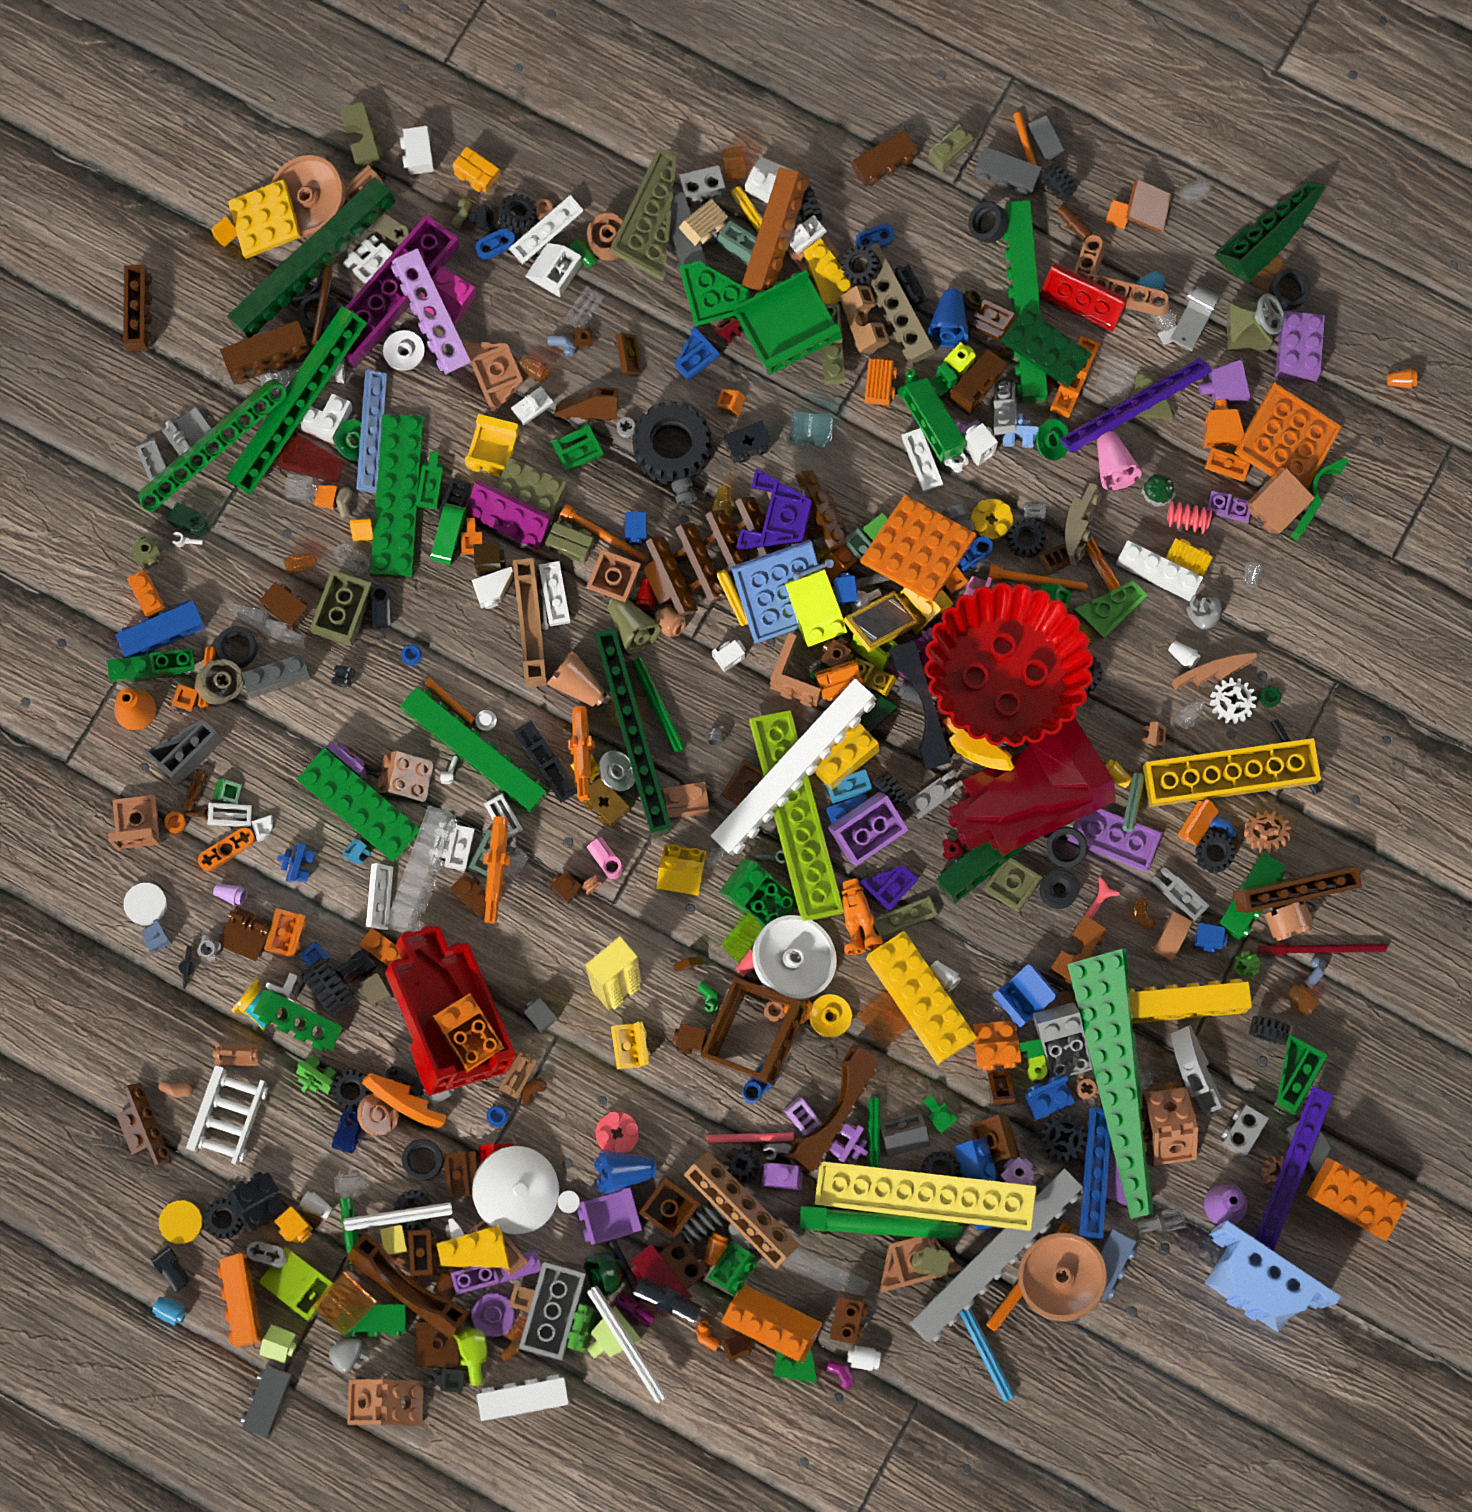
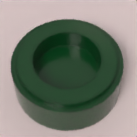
[1259,686,1281,708]

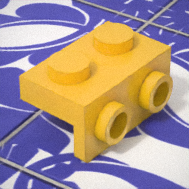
[611,1021,650,1070]

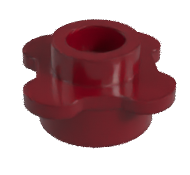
[942,839,964,860]

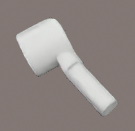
[172,532,203,547]
[440,756,458,784]

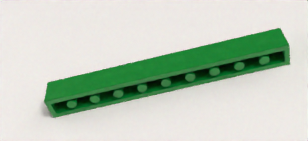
[1003,201,1048,403]
[225,306,367,495]

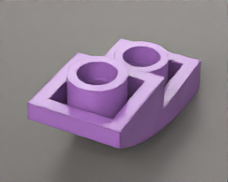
[1207,491,1251,523]

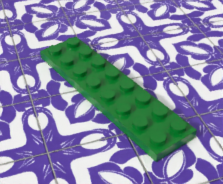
[370,414,424,578]

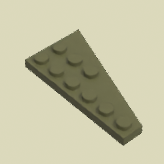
[609,147,677,281]

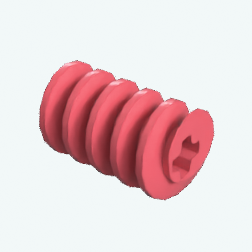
[1167,500,1212,534]

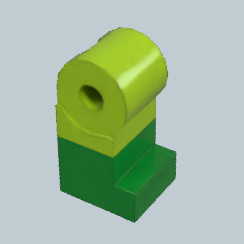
[1019,1039,1047,1081]

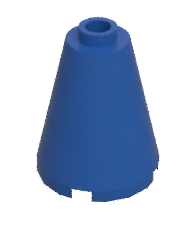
[927,288,969,348]

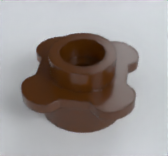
[573,327,594,347]

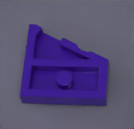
[859,865,918,911]

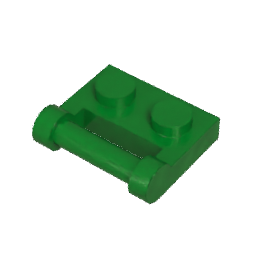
[550,423,603,473]

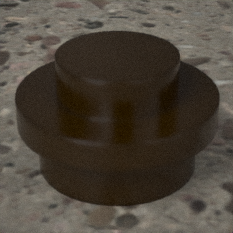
[963,290,982,310]

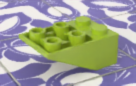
[259,1247,337,1322]

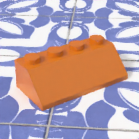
[217,1253,263,1348]
[721,1285,823,1363]

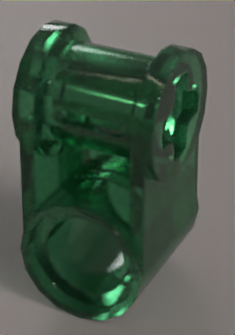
[166,502,209,537]

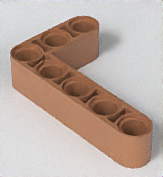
[1074,235,1170,316]

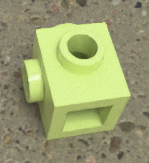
[260,1325,297,1363]

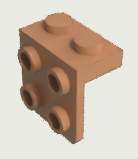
[377,751,433,802]

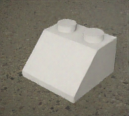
[745,157,791,203]

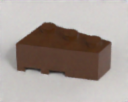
[949,349,1008,416]

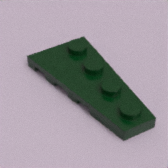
[809,662,897,733]

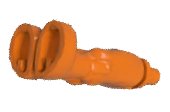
[842,878,884,955]

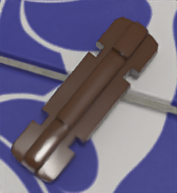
[182,770,207,812]

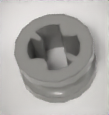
[617,417,635,438]

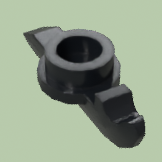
[179,946,195,989]

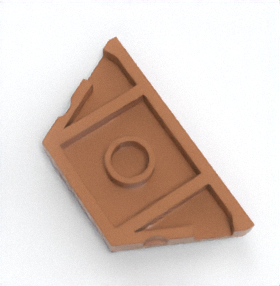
[462,341,523,414]
[880,1237,962,1293]

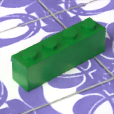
[901,378,967,462]
[1217,852,1285,940]

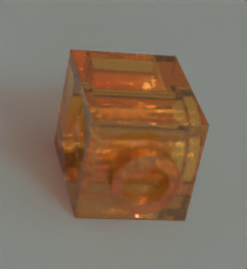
[722,146,746,180]

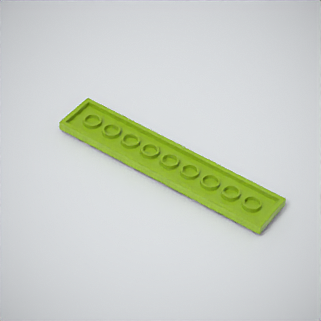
[749,710,844,922]

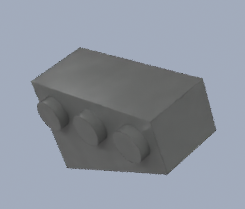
[144,719,223,786]

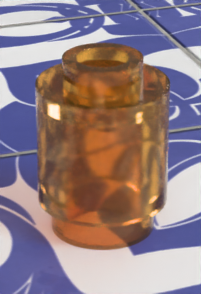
[1287,984,1319,1015]

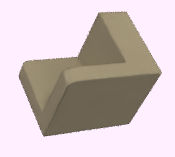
[359,973,392,1009]

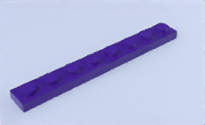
[1060,358,1212,453]
[1255,1086,1334,1252]

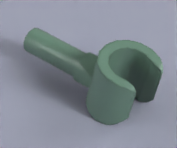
[756,850,786,865]

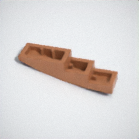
[1171,653,1258,690]

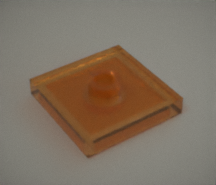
[857,990,911,1049]

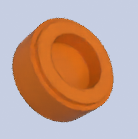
[164,812,187,834]

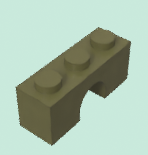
[340,102,383,171]

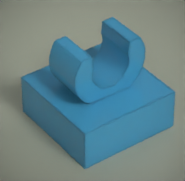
[341,838,370,865]

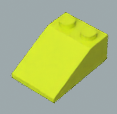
[785,569,847,647]

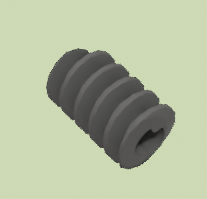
[681,1201,728,1247]

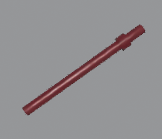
[1257,943,1387,956]

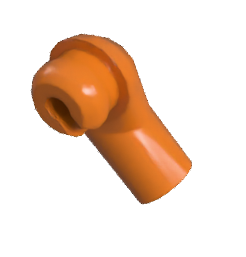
[696,1320,721,1352]

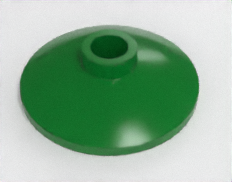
[1036,419,1069,461]
[334,420,361,461]

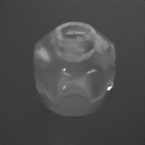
[333,1169,366,1198]

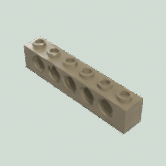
[856,243,936,364]

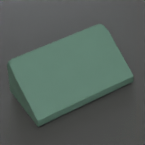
[845,528,873,572]

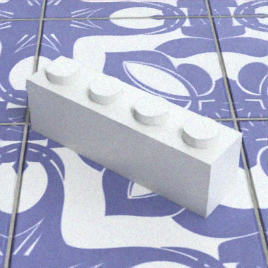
[1116,541,1203,601]
[477,1374,569,1421]

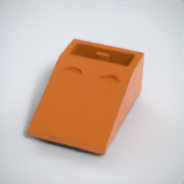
[431,993,505,1072]

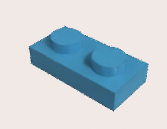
[826,769,873,804]

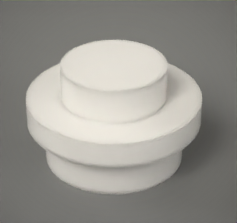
[475,710,497,731]

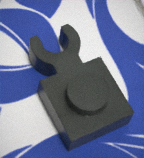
[425,1369,465,1393]

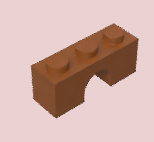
[1049,915,1107,985]

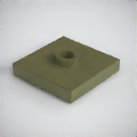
[983,858,1043,913]

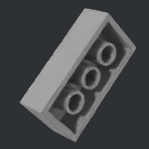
[519,1262,587,1361]

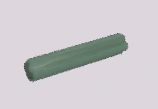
[1122,772,1145,832]

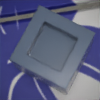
[141,919,172,954]

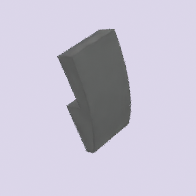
[1028,116,1065,161]

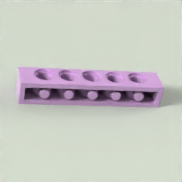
[391,249,471,375]

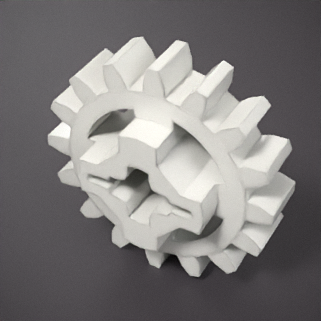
[1210,678,1257,724]

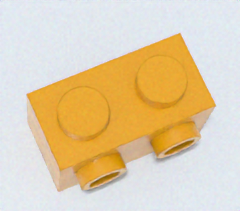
[275,1206,314,1244]

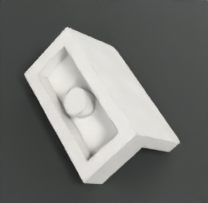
[265,973,303,1002]

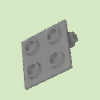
[162,407,215,458]

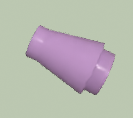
[213,883,247,906]

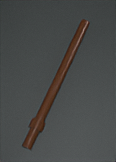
[312,256,338,345]

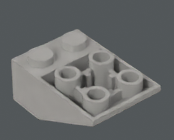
[1033,1002,1092,1078]

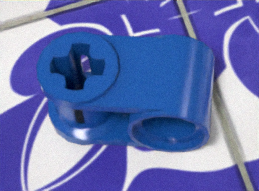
[959,537,993,573]
[742,1062,780,1104]

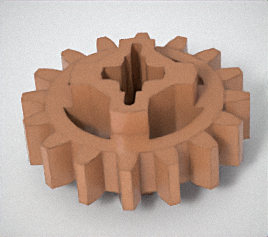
[1244,810,1291,854]

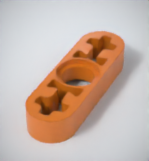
[198,828,255,871]

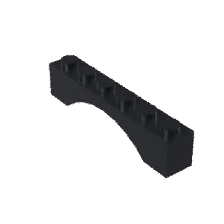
[888,640,953,770]

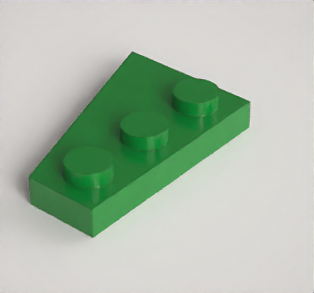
[773,1313,817,1383]

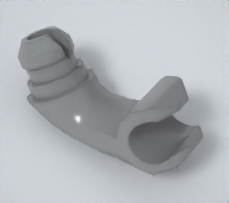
[763,1143,797,1165]

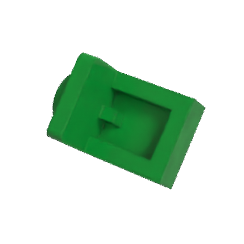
[929,362,957,398]

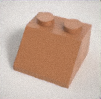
[586,549,641,603]

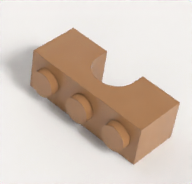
[840,286,890,353]

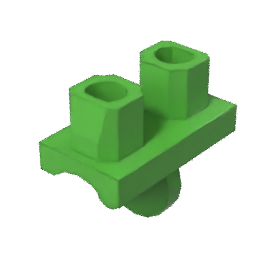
[296,1055,337,1094]

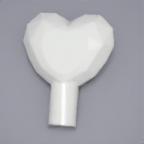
[850,588,882,613]

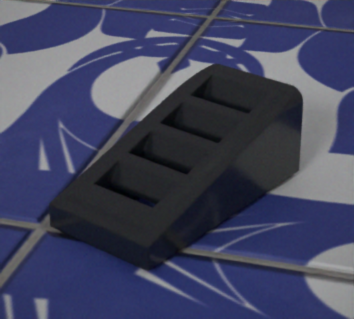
[439,478,471,520]

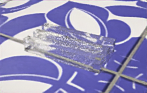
[564,286,604,329]

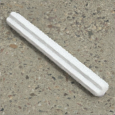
[344,1203,452,1231]

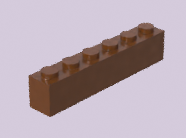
[1233,866,1362,913]

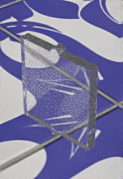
[1095,355,1139,400]

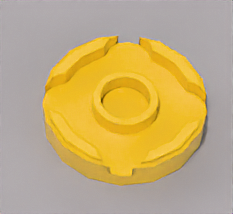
[159,1200,203,1244]

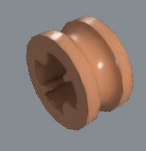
[581,875,602,895]
[1077,1079,1097,1099]

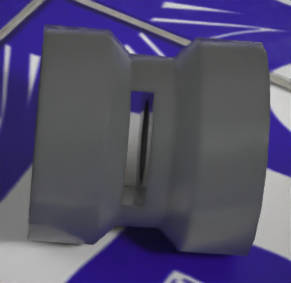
[671,478,697,505]

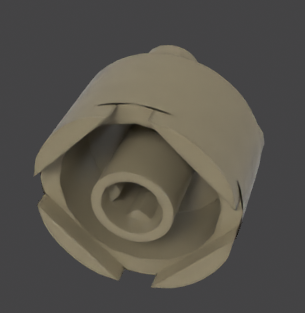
[195,659,243,705]

